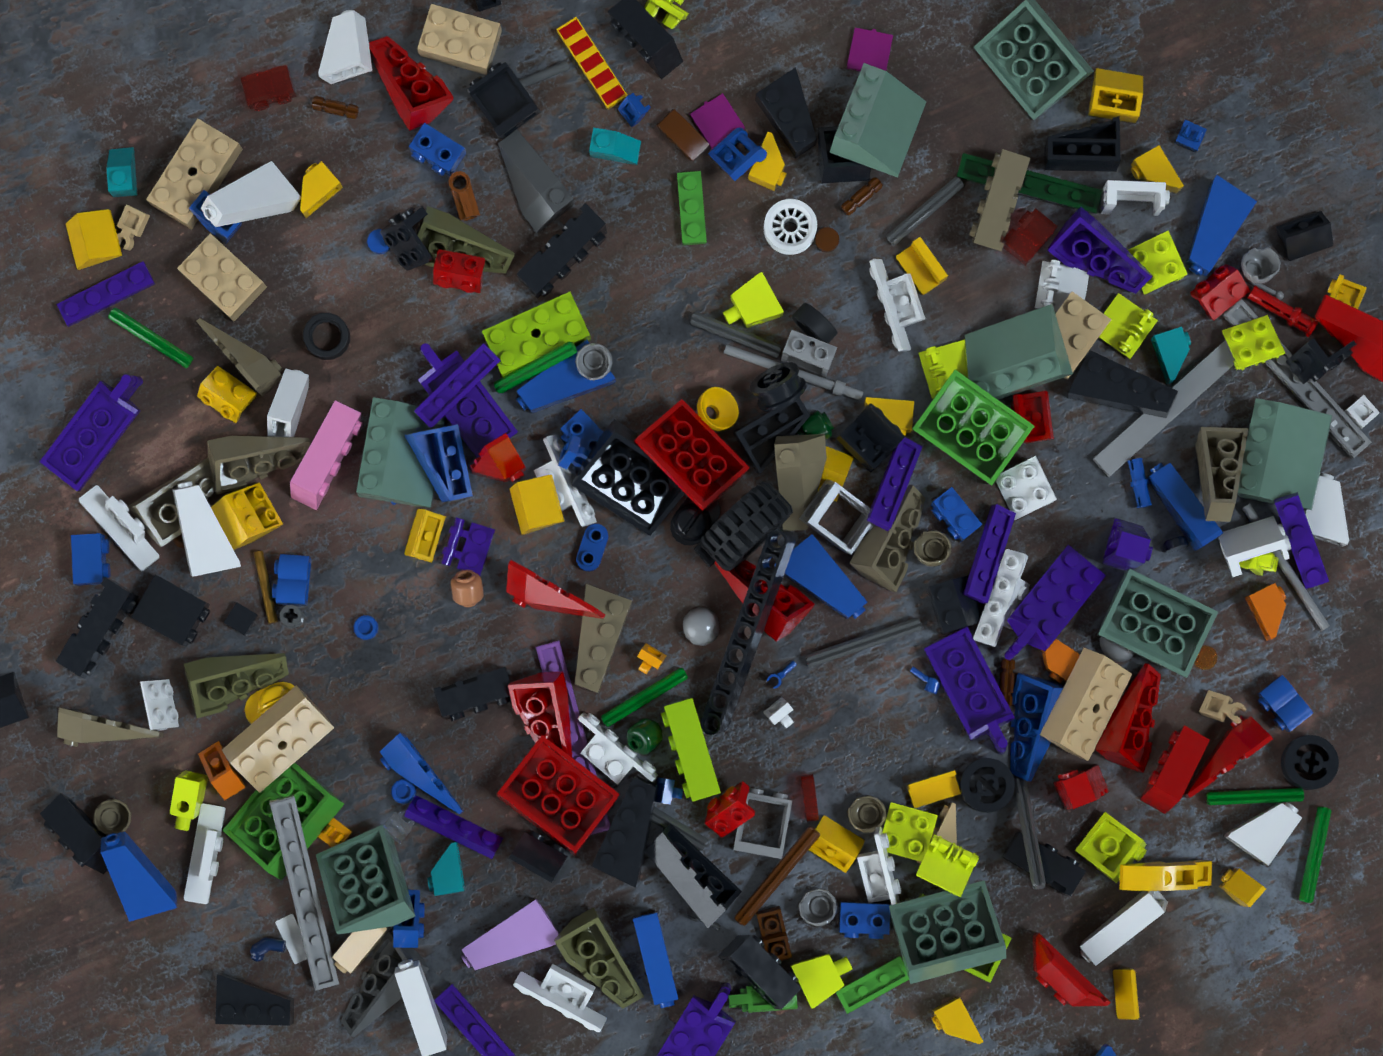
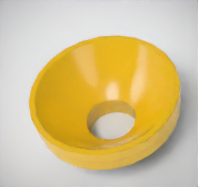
[697,387,739,431]

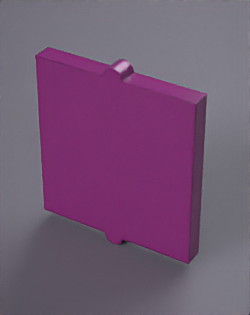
[847,28,893,71]
[690,93,745,149]

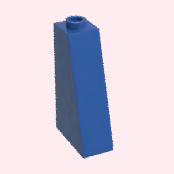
[1186,175,1257,277]
[516,340,616,413]
[1146,463,1223,551]
[774,534,867,619]
[101,831,177,922]
[633,912,678,1008]

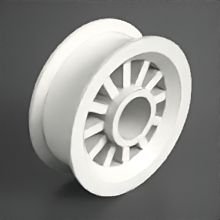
[764,199,817,255]

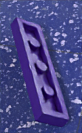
[57,261,155,327]
[414,343,501,429]
[866,437,923,531]
[1274,492,1329,589]
[963,504,1016,604]
[404,795,503,859]
[434,984,516,1056]

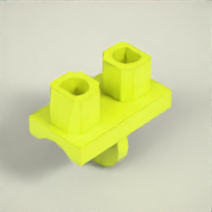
[644,0,689,29]
[1239,553,1279,576]

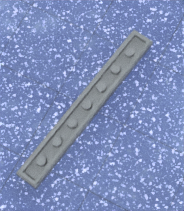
[1222,298,1372,459]
[1093,340,1235,477]
[269,795,339,991]

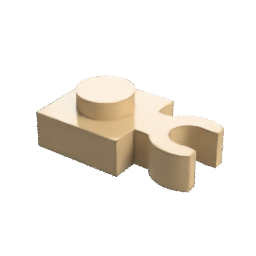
[117,204,150,251]
[1199,690,1247,723]

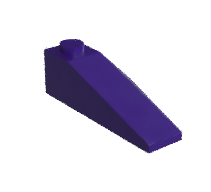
[1048,207,1152,294]

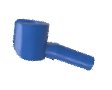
[767,661,797,689]
[910,666,940,694]

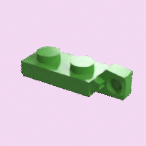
[728,986,798,1013]

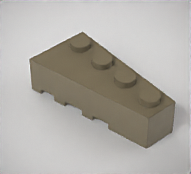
[969,149,1030,252]
[1195,427,1249,522]
[575,584,632,694]

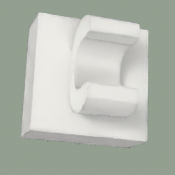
[763,697,794,728]

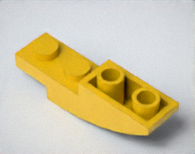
[1120,860,1212,891]

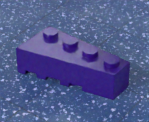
[1102,518,1153,571]

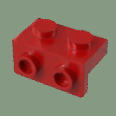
[433,249,485,293]
[1190,264,1250,321]
[1011,391,1054,444]
[704,781,755,837]

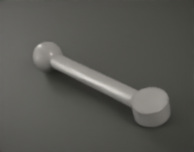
[1240,272,1284,300]

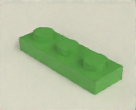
[677,171,707,245]
[835,956,909,1014]

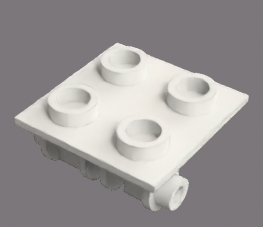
[1035,260,1089,312]
[996,456,1057,520]
[140,679,179,731]

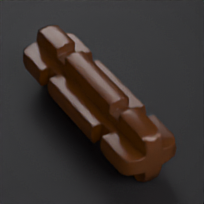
[312,96,359,119]
[841,177,883,216]
[999,659,1015,707]

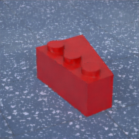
[1140,725,1210,814]
[1053,765,1109,810]

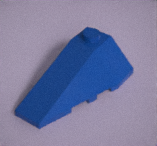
[1010,673,1064,781]
[380,733,464,814]

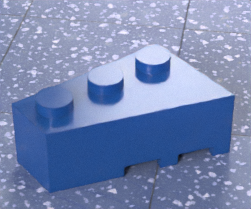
[404,424,473,502]

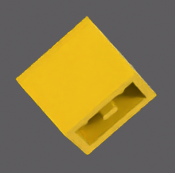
[1088,68,1143,123]
[211,483,283,550]

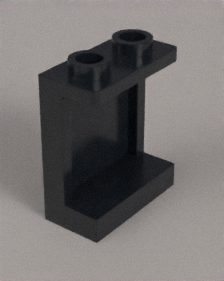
[467,62,541,140]
[131,574,210,647]

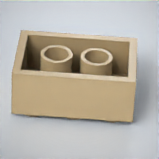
[417,4,502,75]
[177,233,267,322]
[1056,292,1112,380]

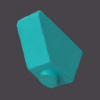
[589,127,641,165]
[106,147,138,197]
[1151,327,1191,384]
[427,842,466,896]

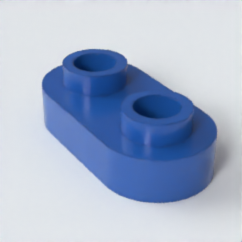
[576,524,609,572]

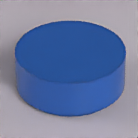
[367,229,390,255]
[354,615,379,640]
[391,779,416,804]

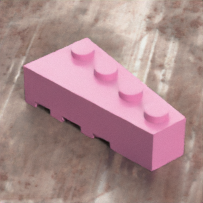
[290,401,363,510]

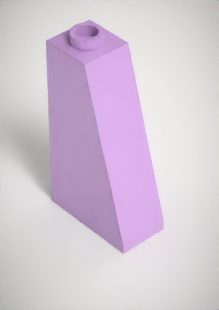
[461,899,559,970]

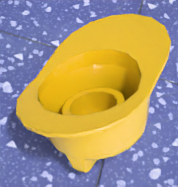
[245,682,295,724]

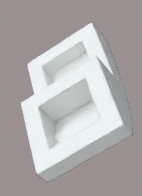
[1329,395,1380,447]

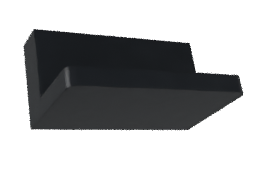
[1276,211,1333,261]

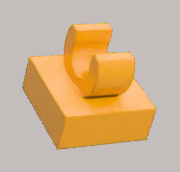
[637,643,667,675]
[318,817,353,847]

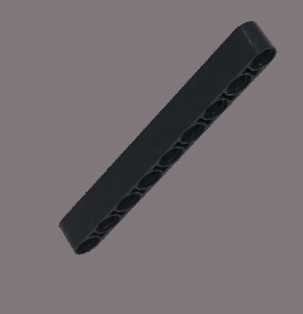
[700,529,796,735]

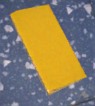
[404,509,446,563]
[1113,968,1140,1020]

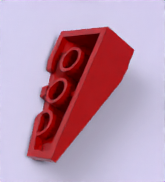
[369,36,454,131]
[1315,295,1383,382]
[469,433,527,483]
[506,560,605,619]
[714,560,815,642]
[1095,663,1161,773]
[508,671,572,757]
[1183,715,1273,798]

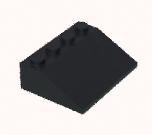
[571,419,685,536]

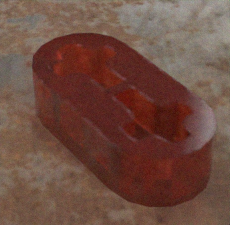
[801,774,819,822]

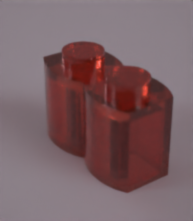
[241,65,296,111]
[1003,208,1058,266]

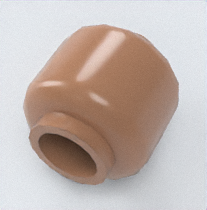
[450,570,484,607]

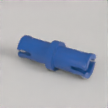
[1127,458,1152,508]

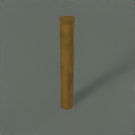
[253,551,278,624]

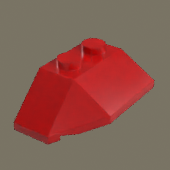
[1033,932,1111,1006]

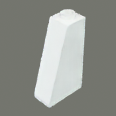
[200,161,301,227]
[172,481,241,577]
[1080,891,1168,966]
[394,959,447,1056]

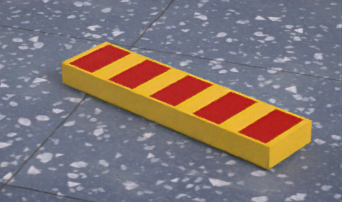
[556,17,628,110]

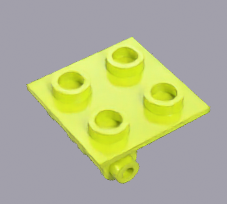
[1128,231,1188,295]
[1099,293,1158,359]
[1222,315,1285,370]
[918,340,968,399]
[883,802,938,862]
[916,834,979,897]

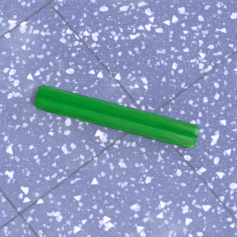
[108,308,193,368]
[494,342,577,393]
[601,668,688,727]
[1206,788,1304,805]
[1299,806,1331,903]

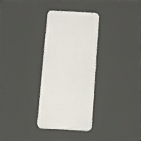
[275,914,307,964]

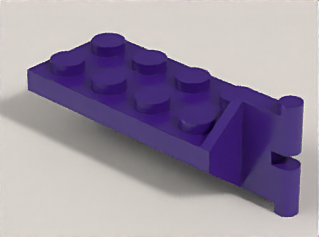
[418,343,518,458]
[40,374,143,491]
[1004,545,1106,660]
[924,627,1015,755]
[657,983,736,1056]

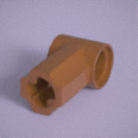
[449,171,480,221]

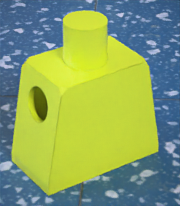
[722,272,784,328]
[170,770,208,831]
[790,954,853,1009]

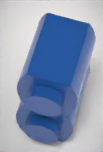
[272,554,311,606]
[1257,675,1313,732]

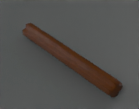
[734,826,820,926]

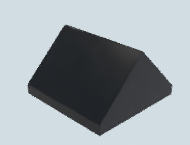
[0,672,29,728]

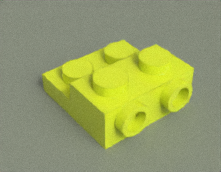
[1075,812,1147,883]

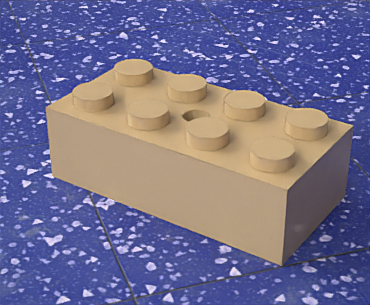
[146,118,243,230]
[1040,648,1132,761]
[222,685,334,793]

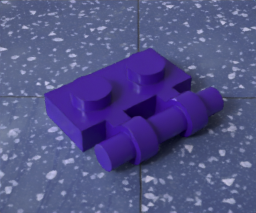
[441,517,496,576]

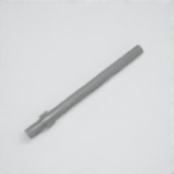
[724,344,863,401]
[1242,503,1330,631]

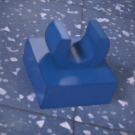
[617,93,650,127]
[1174,120,1207,152]
[558,434,589,470]
[656,778,683,805]

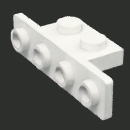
[869,259,925,352]
[534,434,597,527]
[79,485,159,572]
[973,549,1030,647]
[577,712,658,785]
[184,804,226,904]
[857,827,901,905]
[513,964,607,1033]

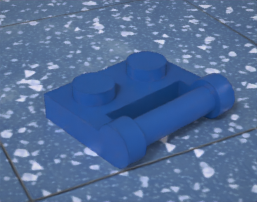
[708,127,767,181]

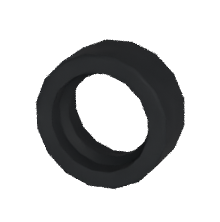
[792,303,838,344]
[303,312,350,360]

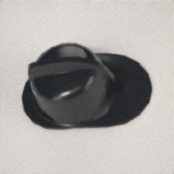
[670,497,720,546]

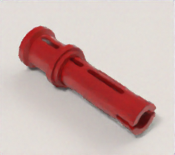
[1247,285,1319,338]

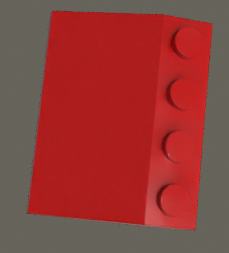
[634,399,750,511]
[497,735,620,856]

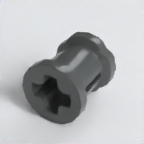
[280,605,305,628]

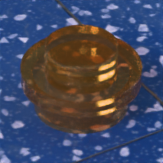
[1194,645,1217,670]

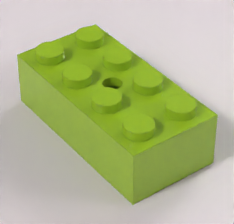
[482,292,591,377]
[661,698,721,802]

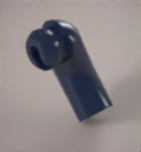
[250,937,286,962]

